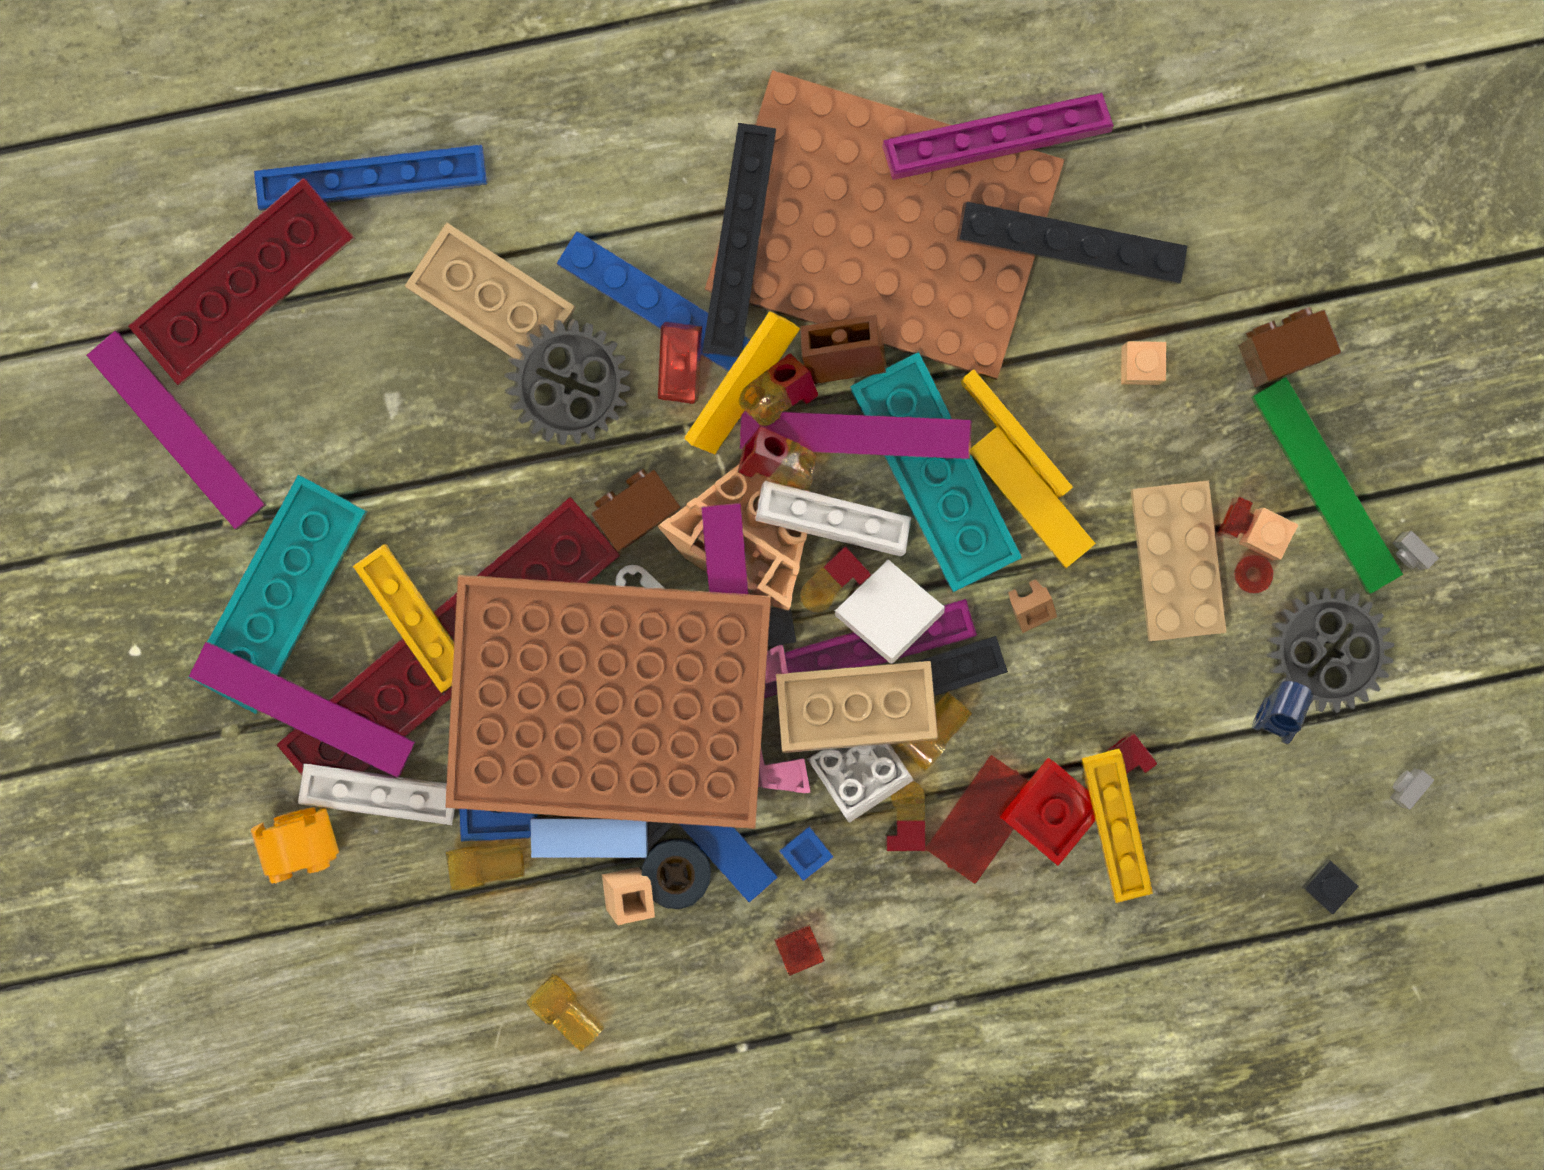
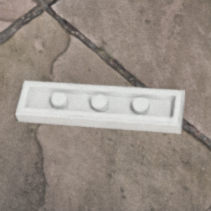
[755,481,911,557]
[298,764,455,825]

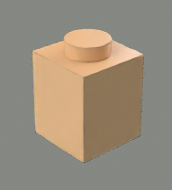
[1121,341,1166,385]
[1239,508,1298,561]
[602,867,655,925]

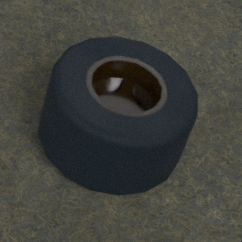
[642,838,711,909]

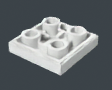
[835,560,945,664]
[808,744,913,823]

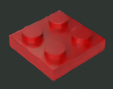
[1000,758,1096,866]

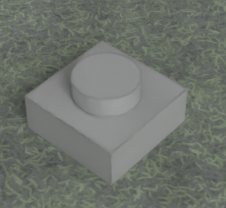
[1392,531,1439,570]
[1390,768,1434,810]

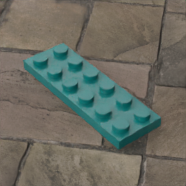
[850,352,1022,592]
[188,475,368,714]

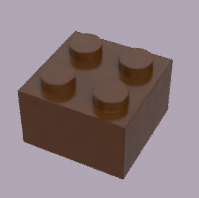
[1238,307,1341,388]

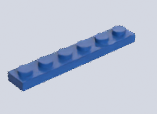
[557,231,750,372]

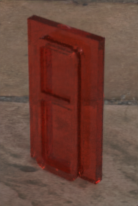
[925,754,1028,884]

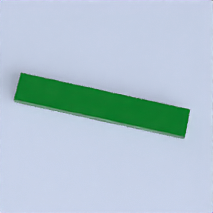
[1251,377,1403,594]

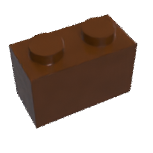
[800,314,886,384]
[591,469,682,553]

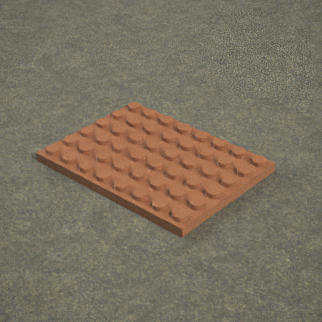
[705,70,1064,380]
[445,575,771,829]

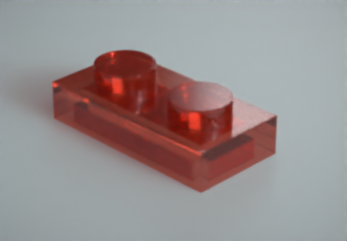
[658,322,702,404]

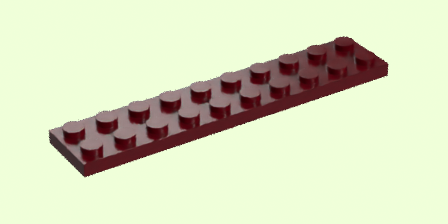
[276,497,621,775]

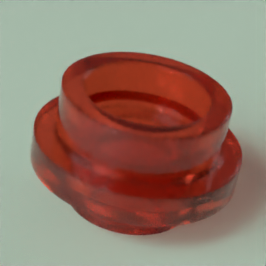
[1234,555,1273,593]

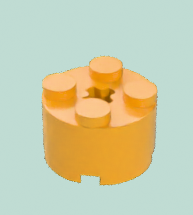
[251,807,339,883]

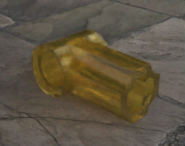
[896,692,972,771]
[445,843,525,890]
[526,973,605,1052]

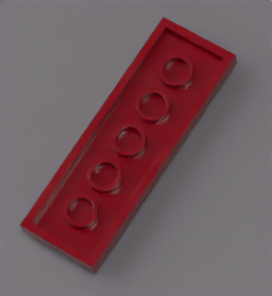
[128,178,356,386]

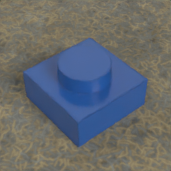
[779,826,833,881]

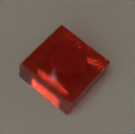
[1217,497,1254,539]
[774,924,825,976]

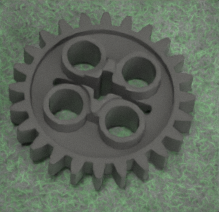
[504,319,630,445]
[1266,588,1394,713]

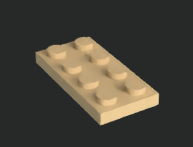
[405,222,576,359]
[1131,480,1227,641]
[776,661,938,753]

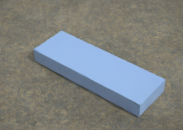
[531,817,648,858]

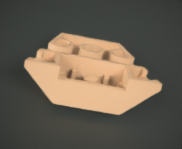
[658,464,810,611]

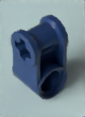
[1252,681,1313,745]

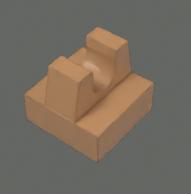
[1008,579,1057,633]

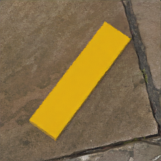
[684,311,800,455]
[961,369,1073,497]
[970,426,1096,568]
[353,544,454,693]
[1081,749,1153,903]

